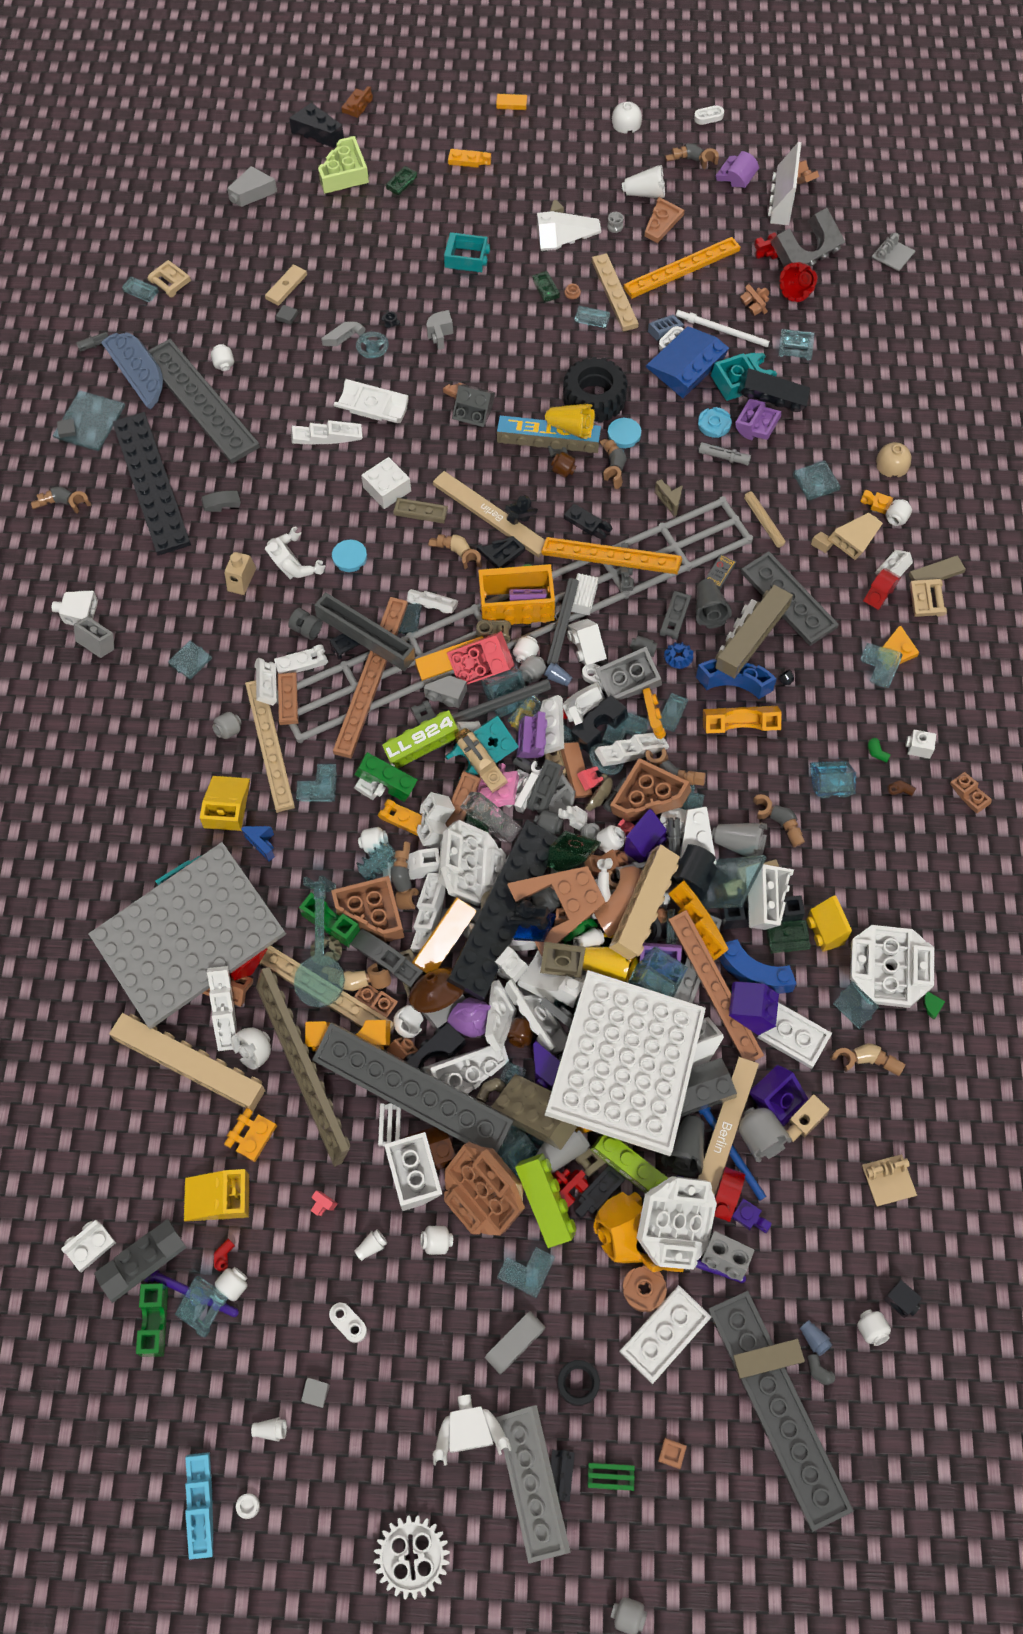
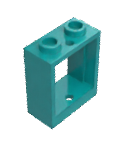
[444,232,490,272]

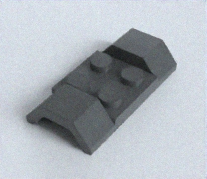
[94,1219,187,1303]

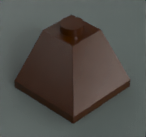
[405,1126,455,1171]

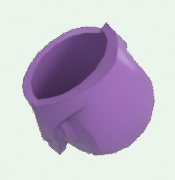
[447,997,491,1038]

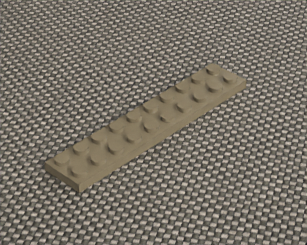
[256,967,350,1167]

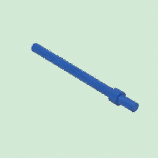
[698,1107,767,1201]

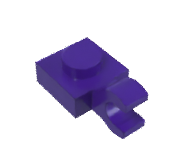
[732,1198,772,1233]

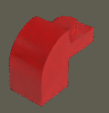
[863,568,901,610]
[714,1167,745,1222]

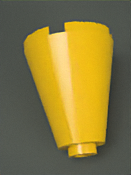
[545,404,595,439]
[582,947,629,982]

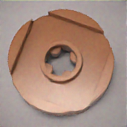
[623,1266,667,1312]

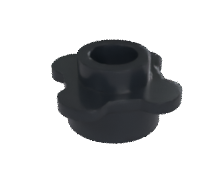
[382,312,400,328]

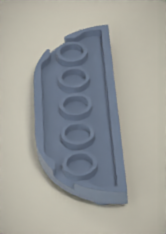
[101,332,163,410]

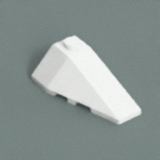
[537,211,601,251]

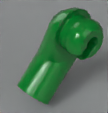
[868,738,891,763]

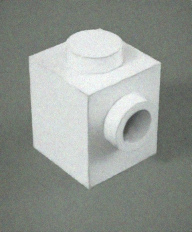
[905,730,936,759]

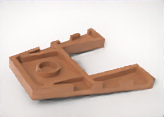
[507,866,606,956]

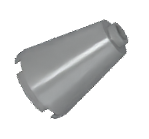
[712,823,767,861]
[535,1130,590,1173]

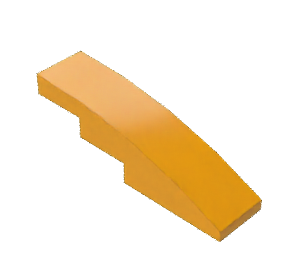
[668,881,728,961]

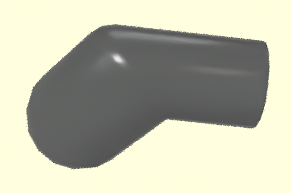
[807,1354,835,1385]

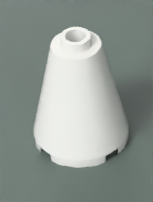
[622,165,665,198]

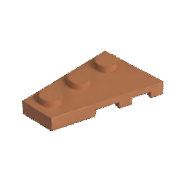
[645,197,684,243]

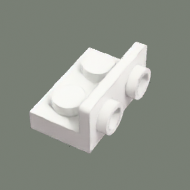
[61,1220,116,1272]

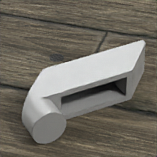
[321,322,366,346]

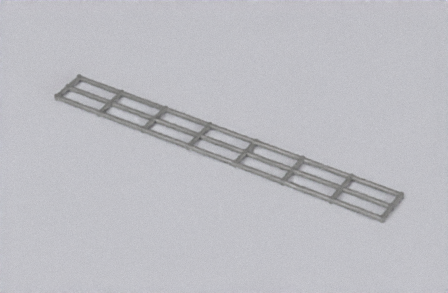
[276,496,753,743]

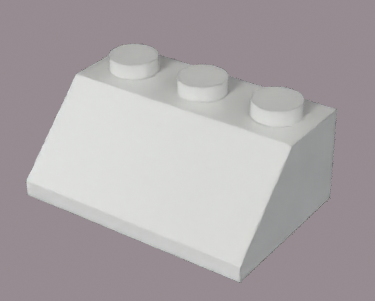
[384,1132,442,1211]

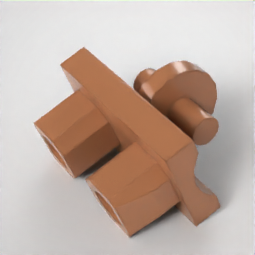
[740,284,769,316]

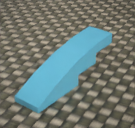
[185,1452,213,1560]

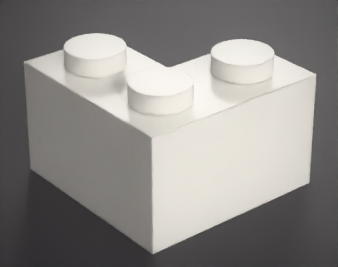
[566,619,607,665]

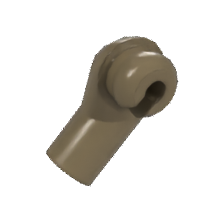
[476,1078,505,1103]

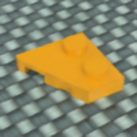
[877,626,919,670]

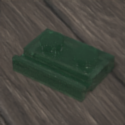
[766,920,811,953]

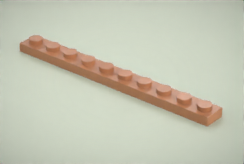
[333,597,408,759]

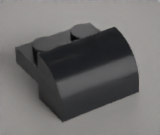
[673,844,718,900]

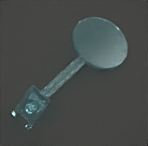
[294,876,345,1008]

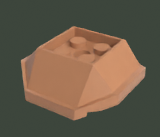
[444,1142,525,1235]

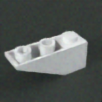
[382,848,440,882]

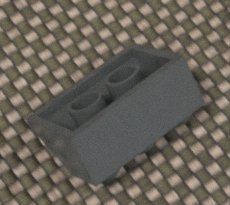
[681,1058,737,1117]

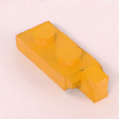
[448,149,491,167]

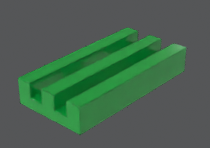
[588,1463,635,1491]

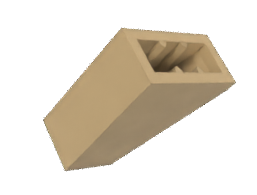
[828,513,883,560]

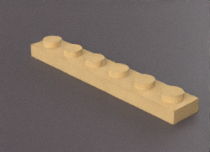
[592,253,638,331]

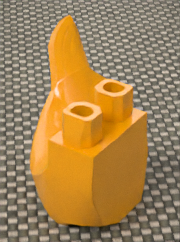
[593,1192,684,1272]

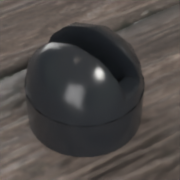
[778,669,794,685]

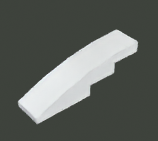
[291,420,362,444]
[595,733,669,766]
[410,872,445,953]
[207,966,237,1051]

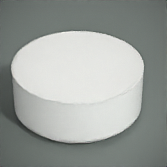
[236,1494,260,1519]

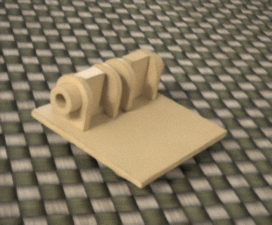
[862,1154,917,1207]

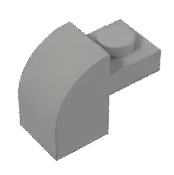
[427,310,453,350]

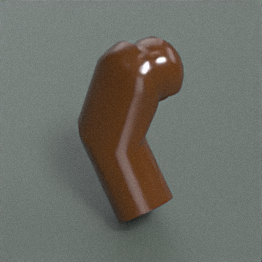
[887,780,916,796]

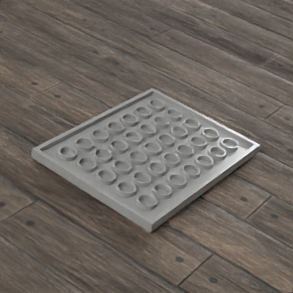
[88,842,286,1029]

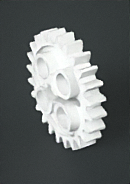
[374,1516,450,1599]

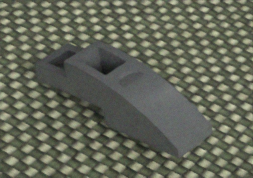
[350,929,424,988]

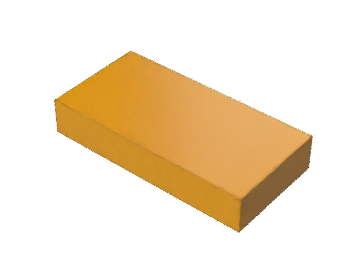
[496,94,527,110]

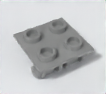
[872,233,915,271]

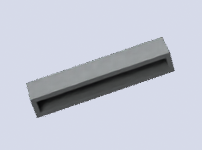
[314,592,415,672]

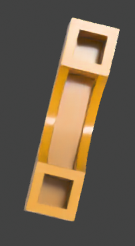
[703,706,781,733]
[305,1020,390,1052]

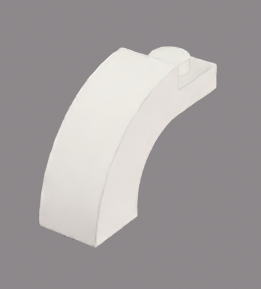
[562,682,605,725]
[495,946,528,984]

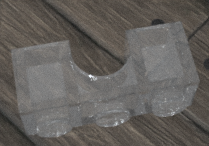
[460,792,522,843]

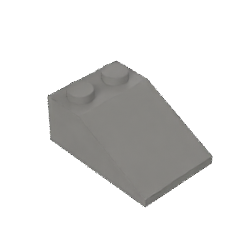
[595,647,662,700]

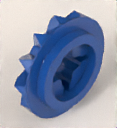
[664,642,693,669]

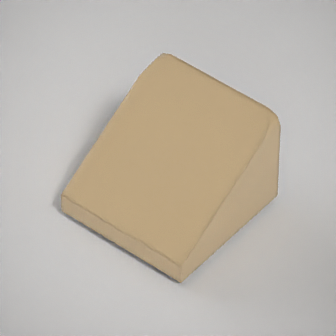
[811,532,833,553]

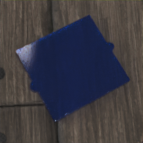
[513,913,556,942]

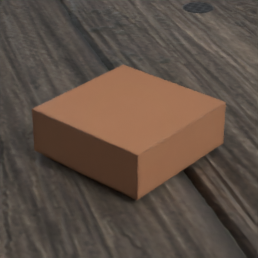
[658,1438,687,1469]

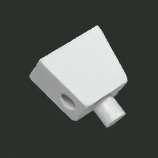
[52,591,98,626]

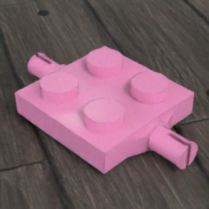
[476,763,519,817]

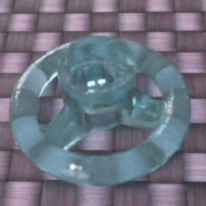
[356,331,389,358]
[589,743,624,775]

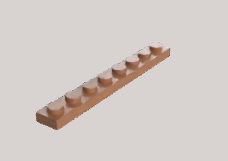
[668,910,764,1061]

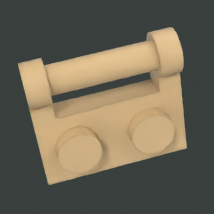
[148,260,191,297]
[910,579,947,617]

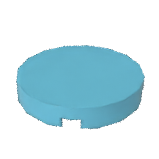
[698,407,732,438]
[608,418,642,448]
[332,539,367,572]

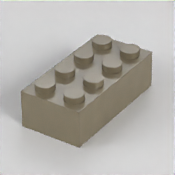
[491,1074,578,1150]

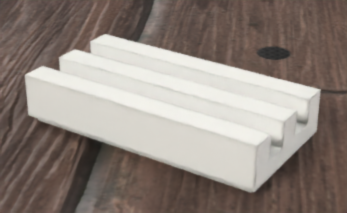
[378,1103,401,1147]

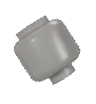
[519,655,546,683]
[212,712,241,739]
[611,1597,647,1634]

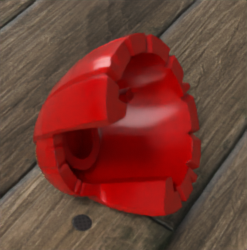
[779,262,818,302]

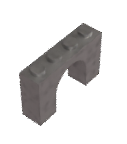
[770,208,845,267]

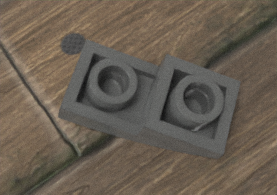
[201,491,241,512]

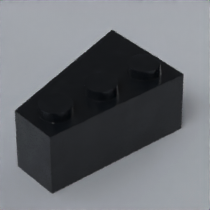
[289,103,344,148]

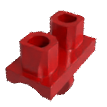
[754,232,778,260]
[553,1168,589,1207]

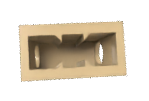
[225,552,256,595]
[786,1095,830,1142]

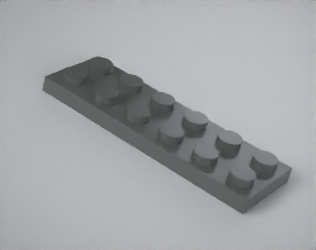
[741,551,839,646]

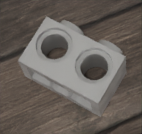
[701,1231,755,1281]

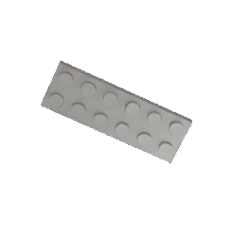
[496,1405,571,1563]

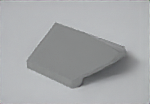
[538,773,576,813]

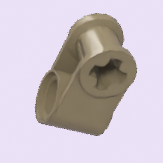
[476,620,511,643]

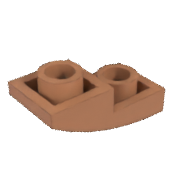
[950,772,992,813]
[354,985,398,1018]

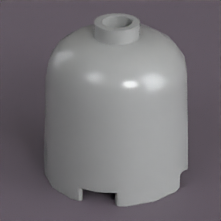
[739,1107,792,1162]

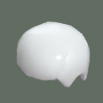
[393,1005,423,1038]

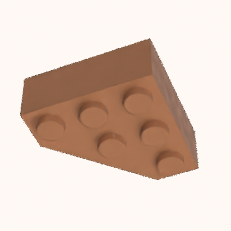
[610,758,691,822]
[331,876,404,943]

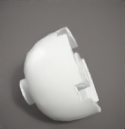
[612,102,642,133]
[231,1027,271,1070]

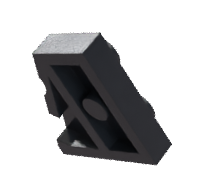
[477,536,525,568]

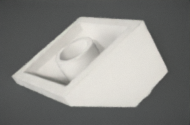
[692,1017,724,1068]

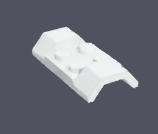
[334,379,409,423]
[504,979,568,1055]

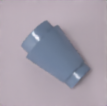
[544,662,573,686]
[800,1320,833,1356]

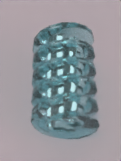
[356,841,396,881]

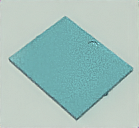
[52,391,125,451]
[700,855,767,909]

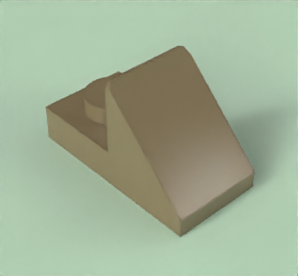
[655,479,683,516]

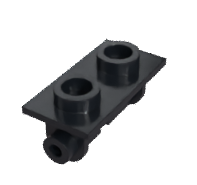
[550,1449,575,1502]

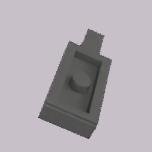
[621,543,634,591]

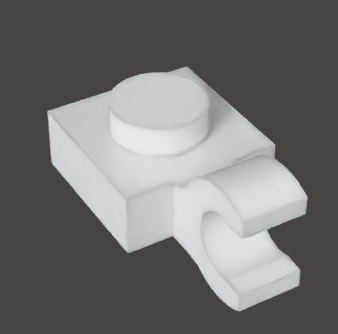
[558,806,587,832]

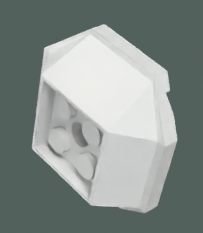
[438,820,506,906]
[850,925,934,1008]
[637,1176,717,1270]

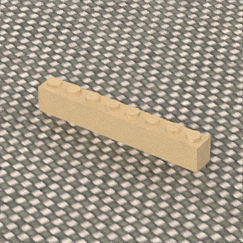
[109,1013,265,1111]

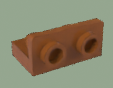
[341,86,373,118]

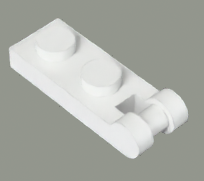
[274,645,328,674]
[255,658,277,706]

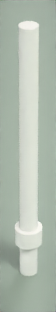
[676,310,770,348]

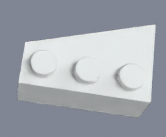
[748,864,794,930]

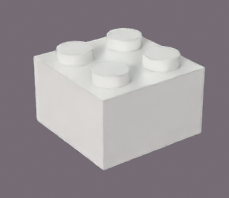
[361,457,411,509]

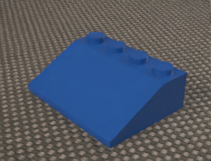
[646,326,729,398]

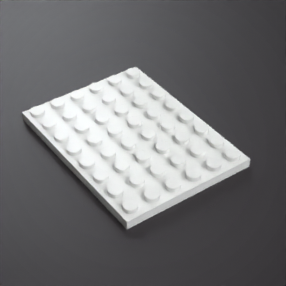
[545,970,706,1156]

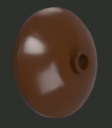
[409,967,464,1013]

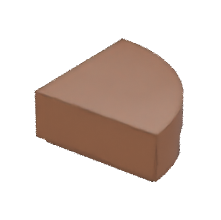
[443,383,466,399]

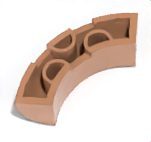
[594,866,642,938]

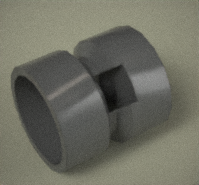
[288,608,323,640]

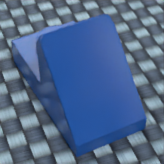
[241,826,275,862]

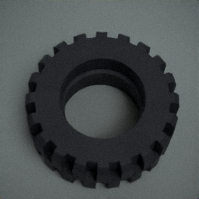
[563,357,628,423]

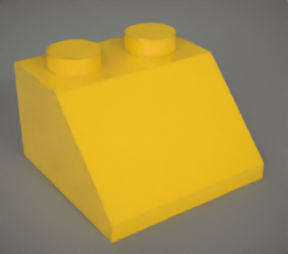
[806,895,852,952]

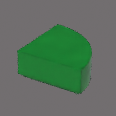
[923,992,945,1020]

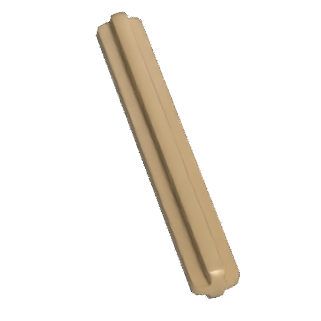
[744,491,786,548]

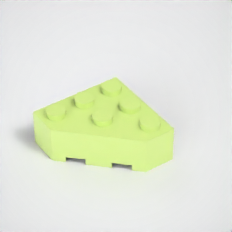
[318,136,369,193]

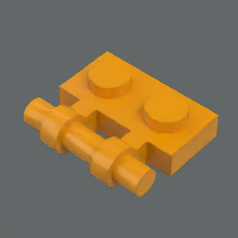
[224,1108,277,1162]

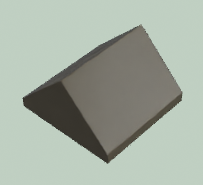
[540,941,586,978]

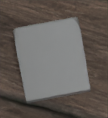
[301,1378,330,1408]

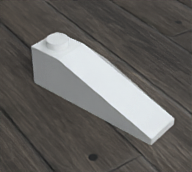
[422,1045,509,1094]

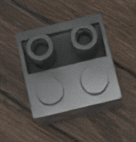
[452,384,495,427]

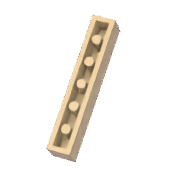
[609,844,680,960]

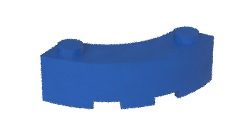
[696,659,776,699]
[719,939,797,994]

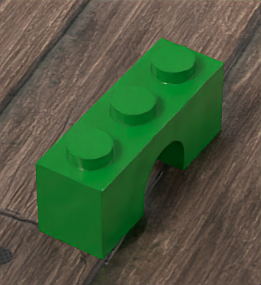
[354,752,417,802]
[299,892,360,948]
[136,1284,168,1357]

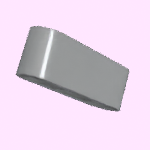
[485,1311,546,1375]

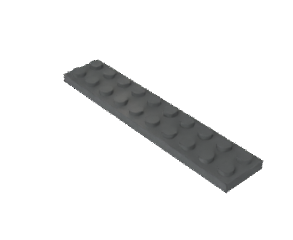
[148,339,260,464]
[313,1023,514,1154]
[708,1291,854,1532]

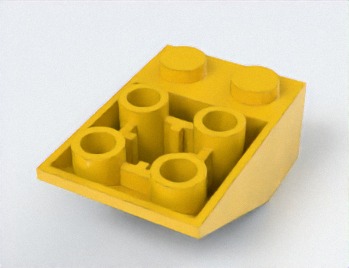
[199,776,250,831]
[184,1169,249,1222]

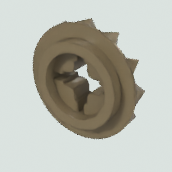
[310,935,342,966]

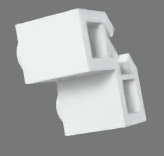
[417,792,455,850]

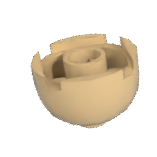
[876,442,912,477]

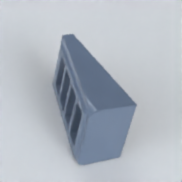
[648,314,684,342]

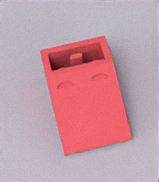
[447,631,515,684]

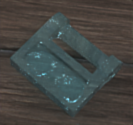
[778,329,814,360]
[175,1276,228,1337]

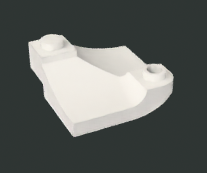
[518,950,587,1008]

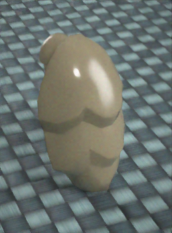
[585,773,613,812]

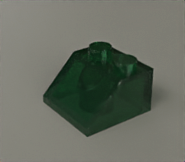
[547,831,601,872]

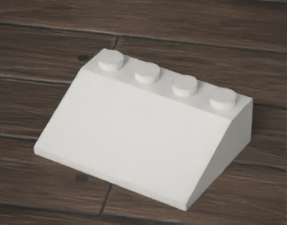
[768,142,801,225]

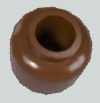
[551,452,577,478]
[507,1016,535,1048]

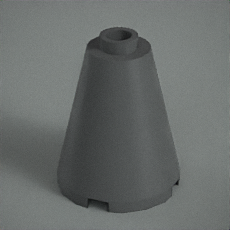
[695,579,732,629]
[661,1115,705,1177]

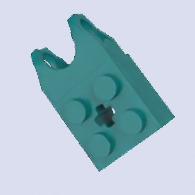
[711,353,777,401]
[445,716,519,778]

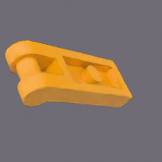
[643,688,666,739]
[378,799,422,836]

